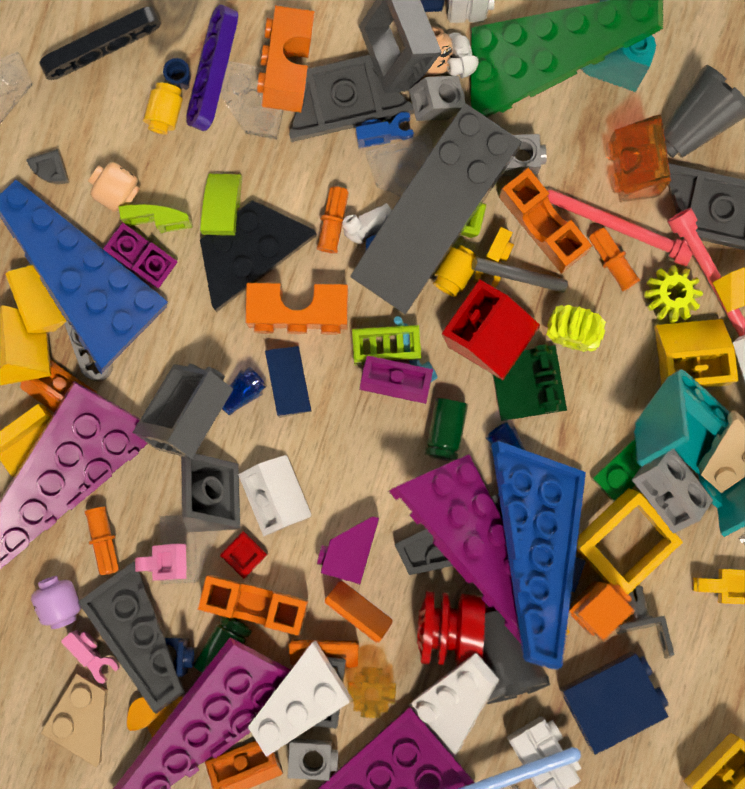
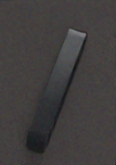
[39,7,161,80]

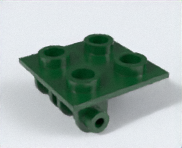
[493,344,567,421]

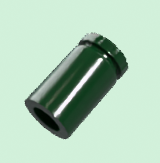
[425,398,468,462]
[193,616,252,673]

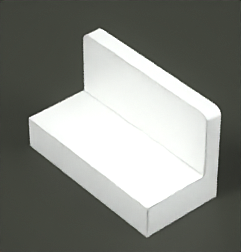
[238,455,311,537]

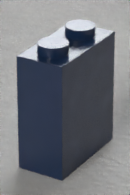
[559,652,669,755]

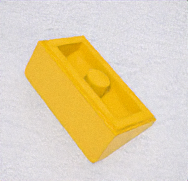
[5,265,66,333]
[713,267,745,313]

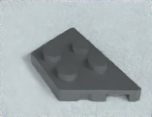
[289,55,414,142]
[665,163,745,250]

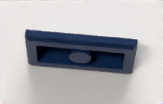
[265,346,312,418]

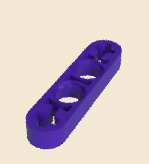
[186,4,239,131]

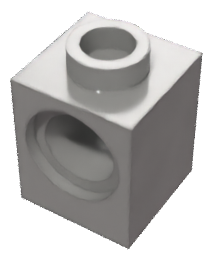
[409,76,465,121]
[501,134,546,176]
[288,738,338,781]

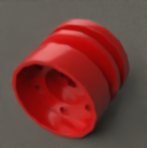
[417,591,485,666]

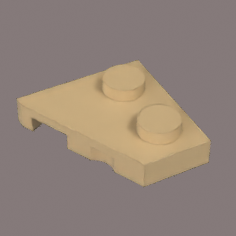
[698,410,745,493]
[40,673,108,768]

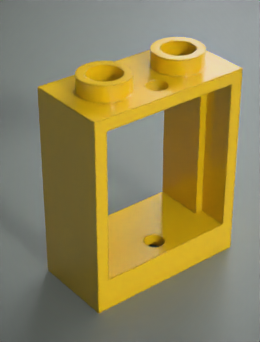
[576,488,683,594]

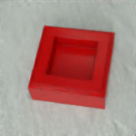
[219,531,268,579]

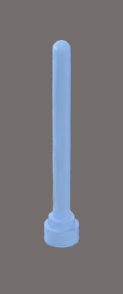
[458,748,581,789]

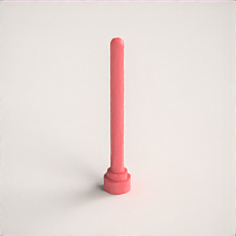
[547,189,693,267]
[667,208,745,337]

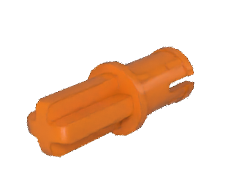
[316,186,349,254]
[589,227,641,292]
[84,506,119,575]

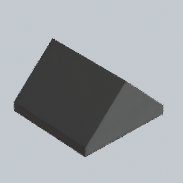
[181,453,240,532]

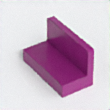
[359,356,433,404]

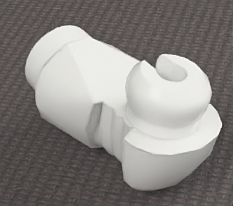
[447,32,479,78]
[342,203,392,244]

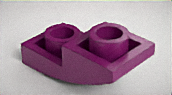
[103,222,178,289]

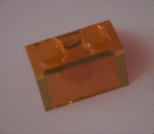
[606,115,671,202]

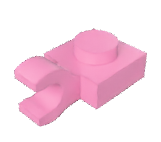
[135,544,187,581]
[61,630,121,684]

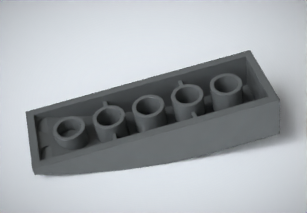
[350,103,522,315]

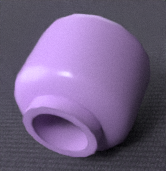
[31,576,81,629]

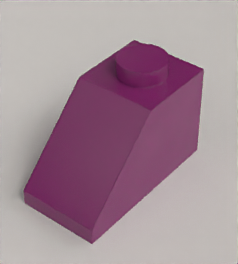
[317,516,379,584]

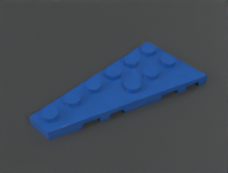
[0,180,168,374]
[492,441,586,670]

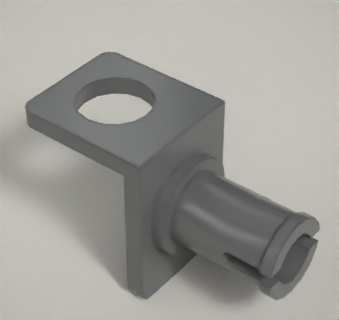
[616,586,674,659]

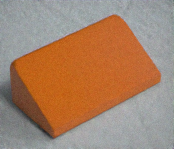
[20,360,96,412]
[324,581,393,643]
[289,640,359,668]
[205,740,283,789]

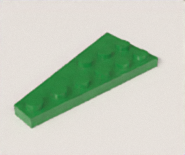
[471,0,663,117]

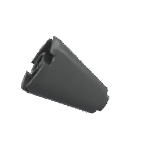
[659,65,745,158]
[482,606,550,704]

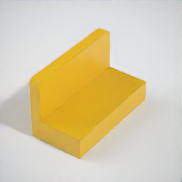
[0,404,52,477]

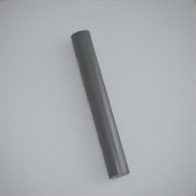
[472,257,568,293]

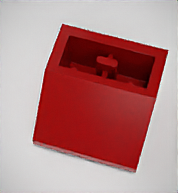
[441,279,540,380]

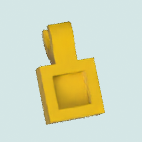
[474,227,515,288]
[693,569,745,604]

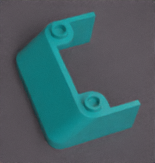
[634,370,745,537]

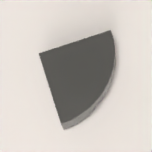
[26,149,69,184]

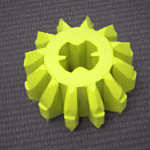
[644,265,703,323]
[547,305,606,352]

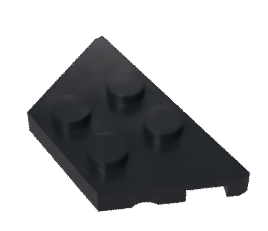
[200,200,317,312]

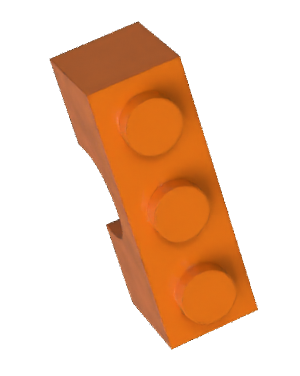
[257,5,315,113]
[499,168,592,274]
[246,283,349,335]
[197,575,309,636]
[569,581,635,641]

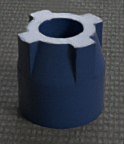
[163,58,191,90]

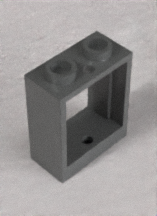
[359,0,442,93]
[132,364,233,459]

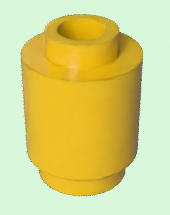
[143,82,183,135]
[433,245,476,297]

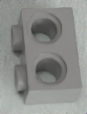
[632,449,713,534]

